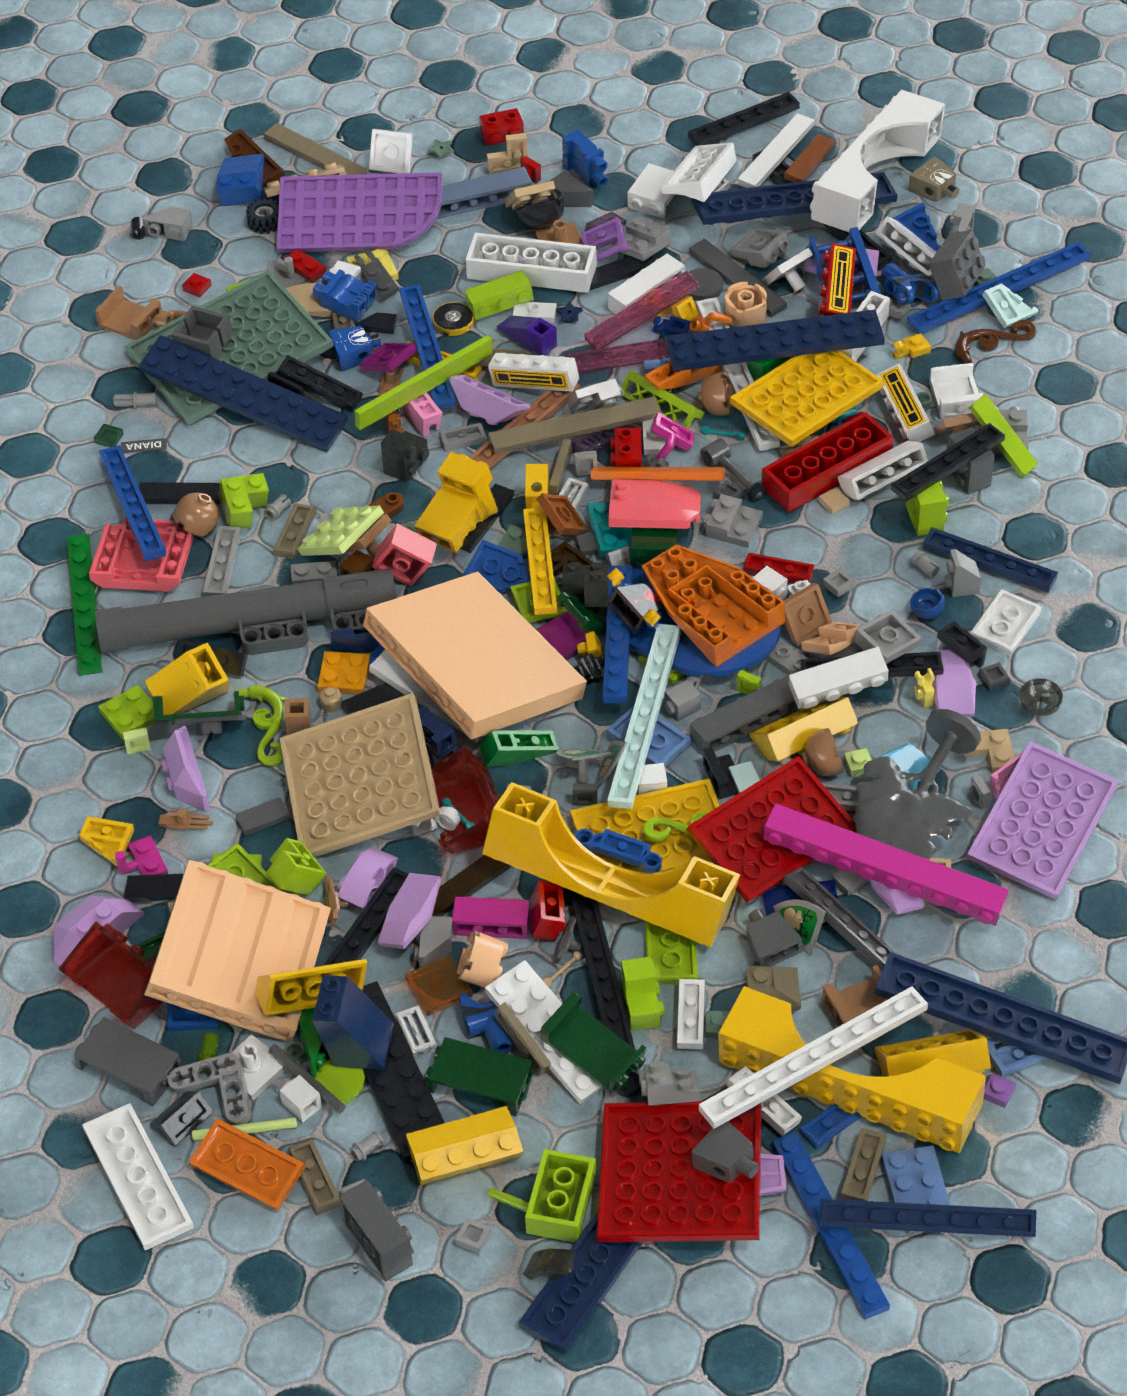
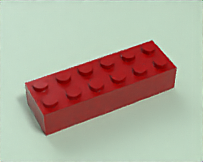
[761,412,894,513]

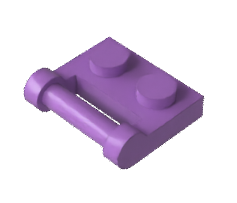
[581,217,629,261]

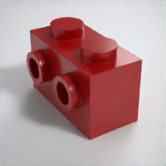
[479,108,524,146]
[610,428,642,467]
[529,880,566,941]

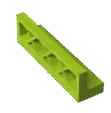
[621,370,705,429]

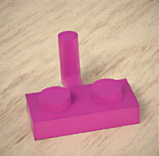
[651,412,695,459]
[115,836,168,875]

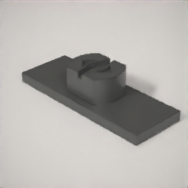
[172,715,246,735]

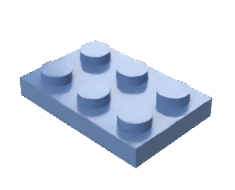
[606,706,691,767]
[881,1146,950,1205]

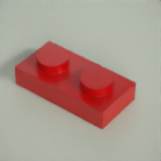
[283,249,327,283]

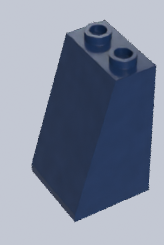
[312,975,394,1070]

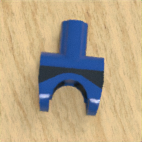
[881,263,939,305]
[459,992,514,1054]

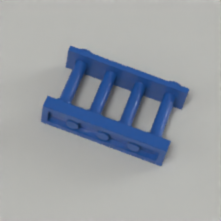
[806,227,881,303]

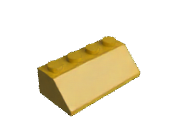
[749,697,858,763]
[255,959,368,1016]
[874,1029,991,1077]
[406,1106,523,1186]

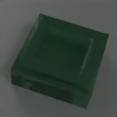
[94,424,124,448]

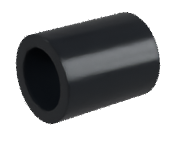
[131,217,146,240]

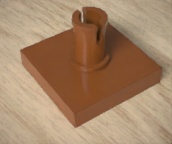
[536,493,589,536]

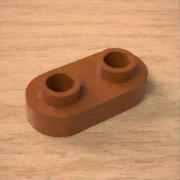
[369,492,404,518]

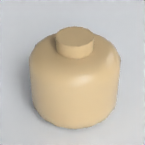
[319,687,343,712]

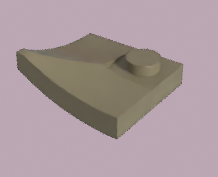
[746,966,801,1012]

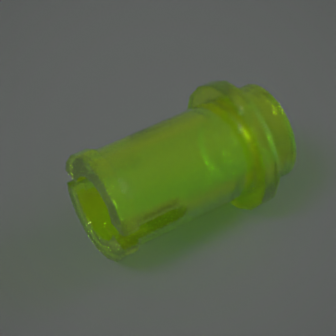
[197,1033,219,1061]

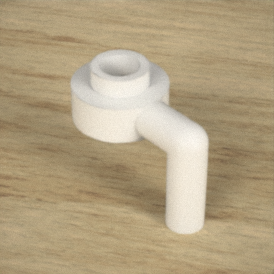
[413,807,460,831]

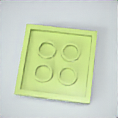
[297,505,384,556]

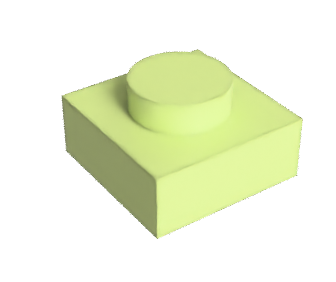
[123,728,151,754]
[844,748,872,777]

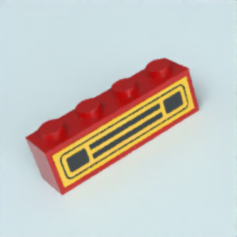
[818,243,856,316]

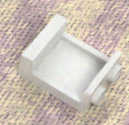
[627,163,675,219]
[929,363,983,419]

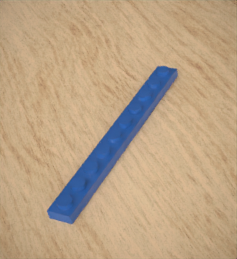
[906,242,1091,334]

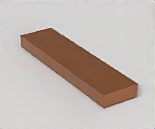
[783,134,836,183]

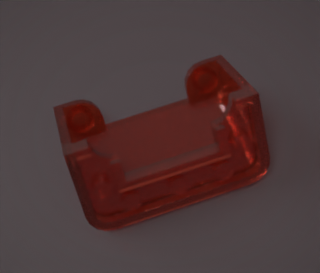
[431,746,500,854]

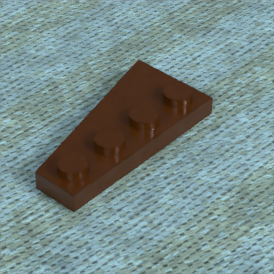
[224,129,285,190]

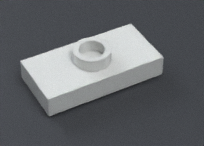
[513,302,557,323]
[642,419,666,455]

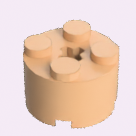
[724,282,767,327]
[457,931,508,988]

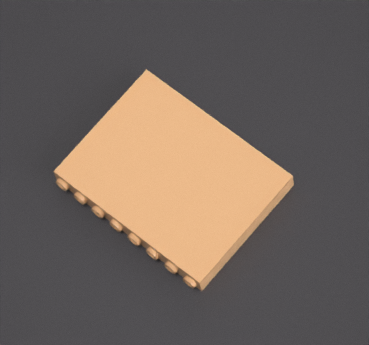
[363,572,587,740]

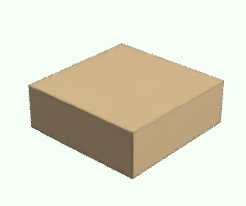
[819,487,850,515]

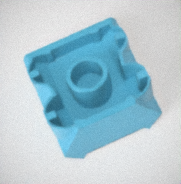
[873,743,940,790]

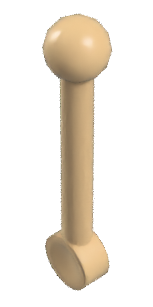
[542,951,582,988]

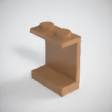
[95,286,162,340]
[822,965,888,1027]

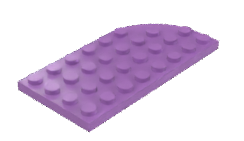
[277,172,443,253]

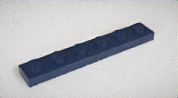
[922,527,1058,593]

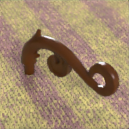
[955,320,1037,364]

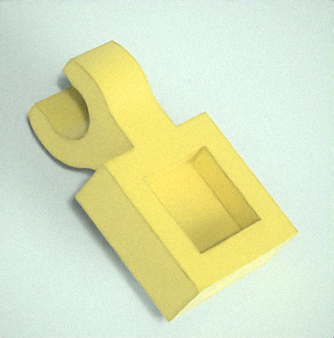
[914,668,935,708]

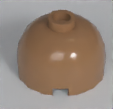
[698,372,734,416]
[173,493,219,536]
[802,728,844,777]

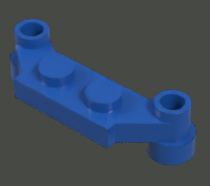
[574,829,662,873]

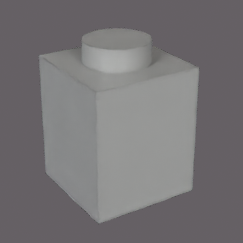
[664,679,701,721]

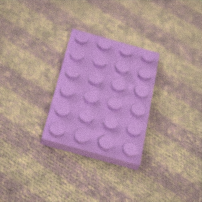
[966,741,1119,900]

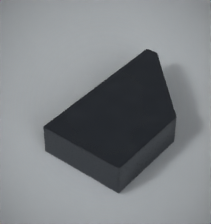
[355,313,397,334]

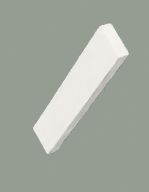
[737,113,815,188]

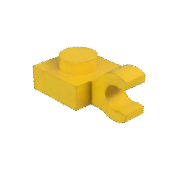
[892,333,931,359]

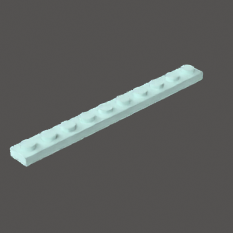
[607,624,681,809]

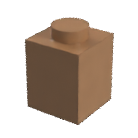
[285,698,311,735]

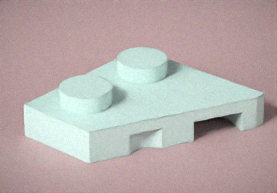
[982,284,1038,329]

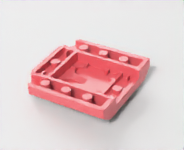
[609,479,701,529]
[89,519,194,592]

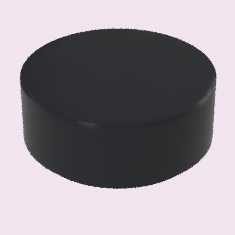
[616,1071,641,1097]

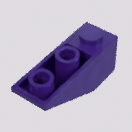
[496,315,557,356]

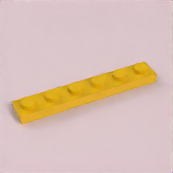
[523,508,557,615]

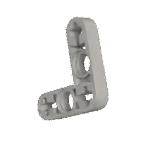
[168,1053,251,1125]

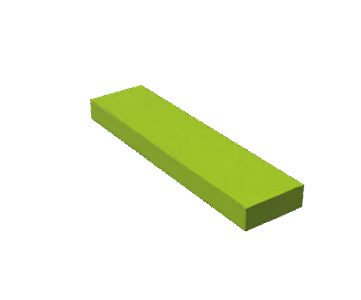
[968,394,1038,477]

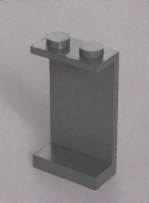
[74,1017,182,1106]

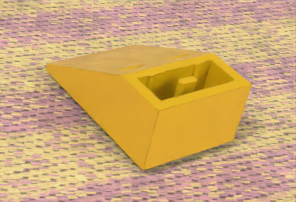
[145,643,229,715]

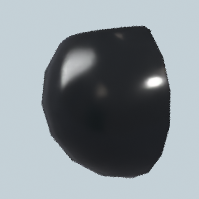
[513,196,564,229]

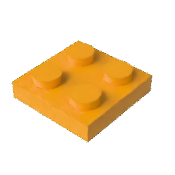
[317,651,370,695]

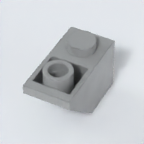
[144,207,193,241]
[945,549,981,597]
[414,916,453,972]

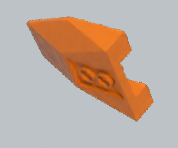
[642,544,786,667]

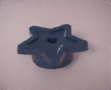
[556,302,583,323]

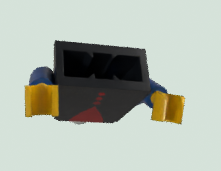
[607,568,664,634]

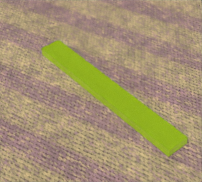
[355,335,493,430]

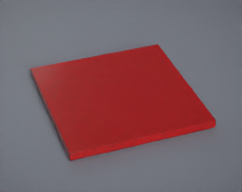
[597,1101,762,1242]

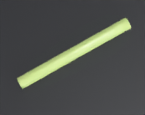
[192,1117,297,1141]

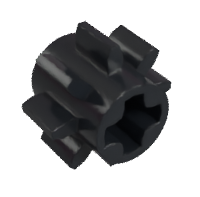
[574,653,604,681]

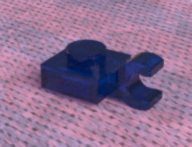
[652,316,691,336]

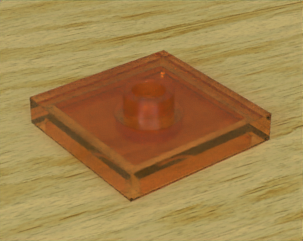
[405,955,473,1016]

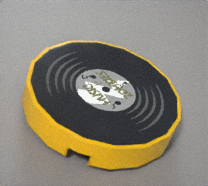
[432,302,474,336]

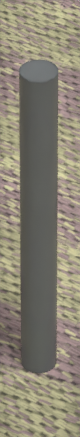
[269,1044,346,1113]

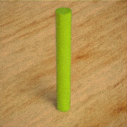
[487,1187,529,1212]

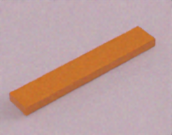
[591,467,725,481]

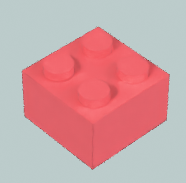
[372,524,437,587]

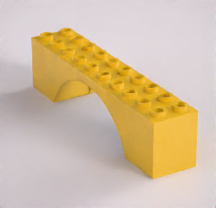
[482,782,740,947]
[718,986,986,1154]

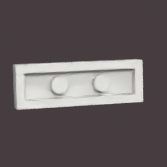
[677,979,705,1049]
[726,1066,802,1136]

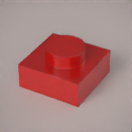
[520,156,541,184]
[182,273,212,298]

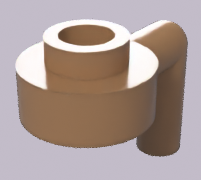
[155,310,187,328]

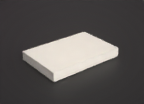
[970,589,1042,657]

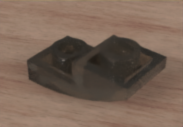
[523,1249,577,1281]

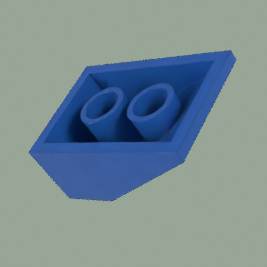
[216,154,264,206]

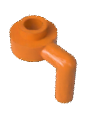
[690,312,732,333]

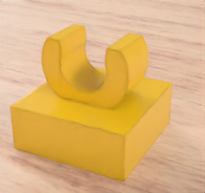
[670,296,699,325]
[577,631,605,662]

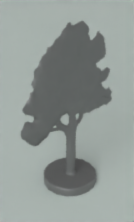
[853,709,981,859]

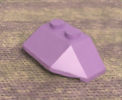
[450,375,530,425]
[161,725,210,811]
[54,895,144,976]

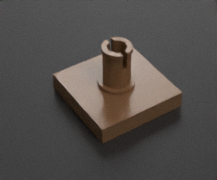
[535,220,584,245]
[933,413,980,436]
[339,514,392,559]
[784,583,833,646]

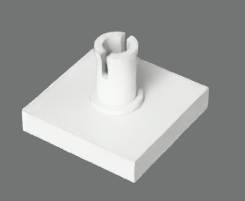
[369,129,413,173]
[761,248,813,292]
[216,1034,288,1101]

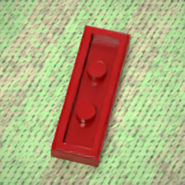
[743,553,814,583]

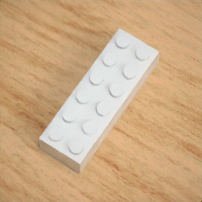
[465,233,597,293]

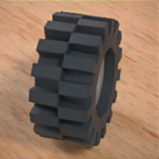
[246,198,279,234]

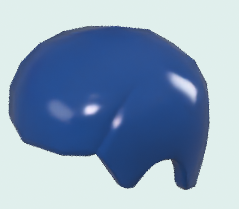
[910,588,945,620]

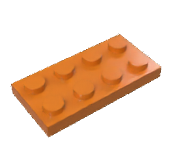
[189,1118,306,1212]

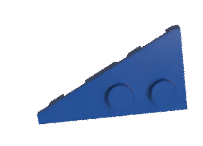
[893,202,941,252]

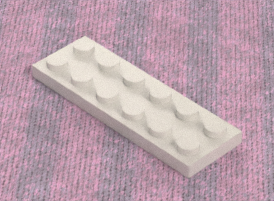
[484,960,603,1105]
[82,1103,194,1251]

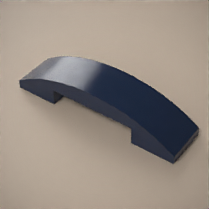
[330,628,381,653]

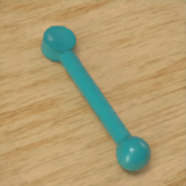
[701,426,745,440]
[442,798,476,832]

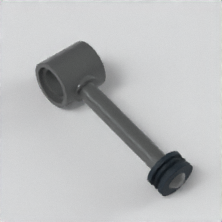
[700,438,766,502]

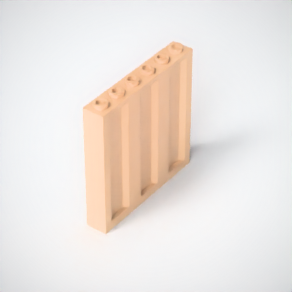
[144,860,331,1042]

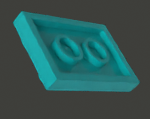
[586,502,632,557]

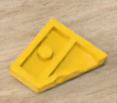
[80,816,134,866]

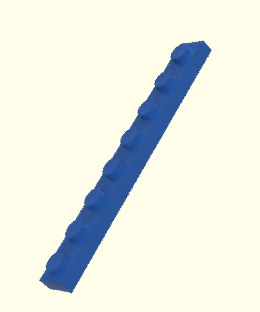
[399,284,456,410]
[99,446,167,561]
[603,565,633,703]
[772,1132,890,1320]

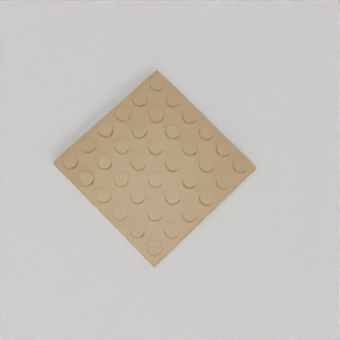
[280,693,441,857]

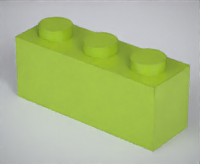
[464,270,534,320]

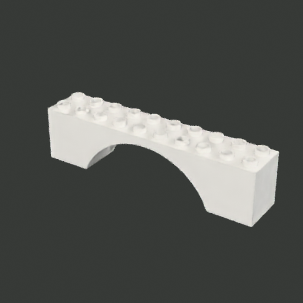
[810,90,945,232]

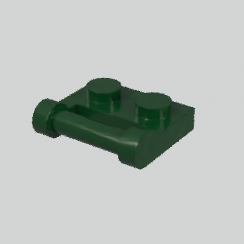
[556,592,607,635]

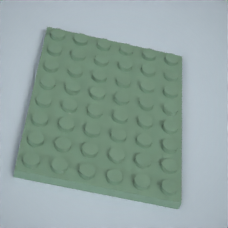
[125,270,334,425]

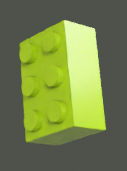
[525,1149,596,1243]

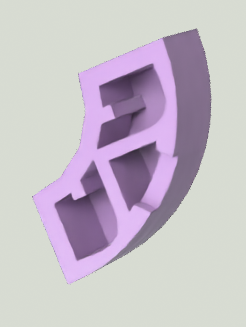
[338,847,398,908]

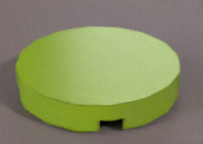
[315,1059,365,1104]

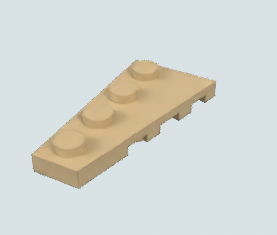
[263,162,346,198]

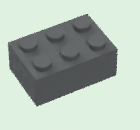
[929,230,985,300]
[339,1180,414,1281]

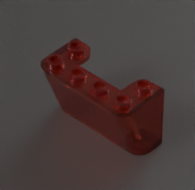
[58,921,164,1029]

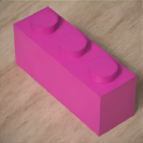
[452,896,530,939]

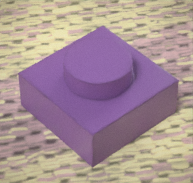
[984,1073,1016,1108]

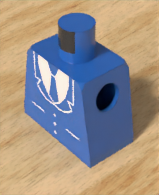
[328,326,381,372]

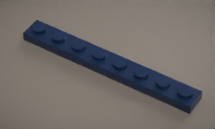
[820,1198,1037,1237]

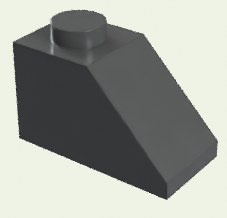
[547,171,593,207]

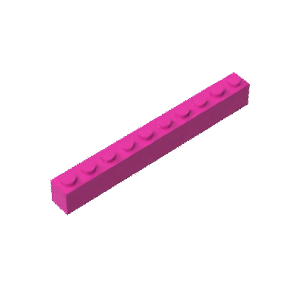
[763,803,1009,926]

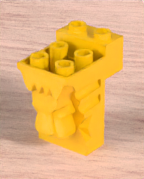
[414,452,498,553]

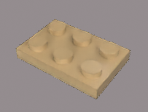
[504,181,555,209]

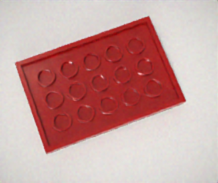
[686,756,857,904]

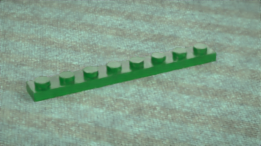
[67,533,103,676]

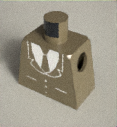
[908,156,960,202]

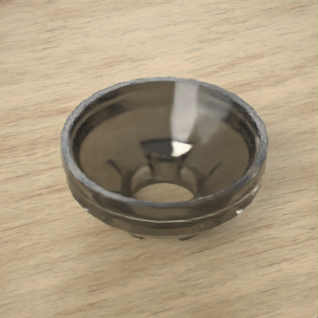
[1019,678,1063,716]

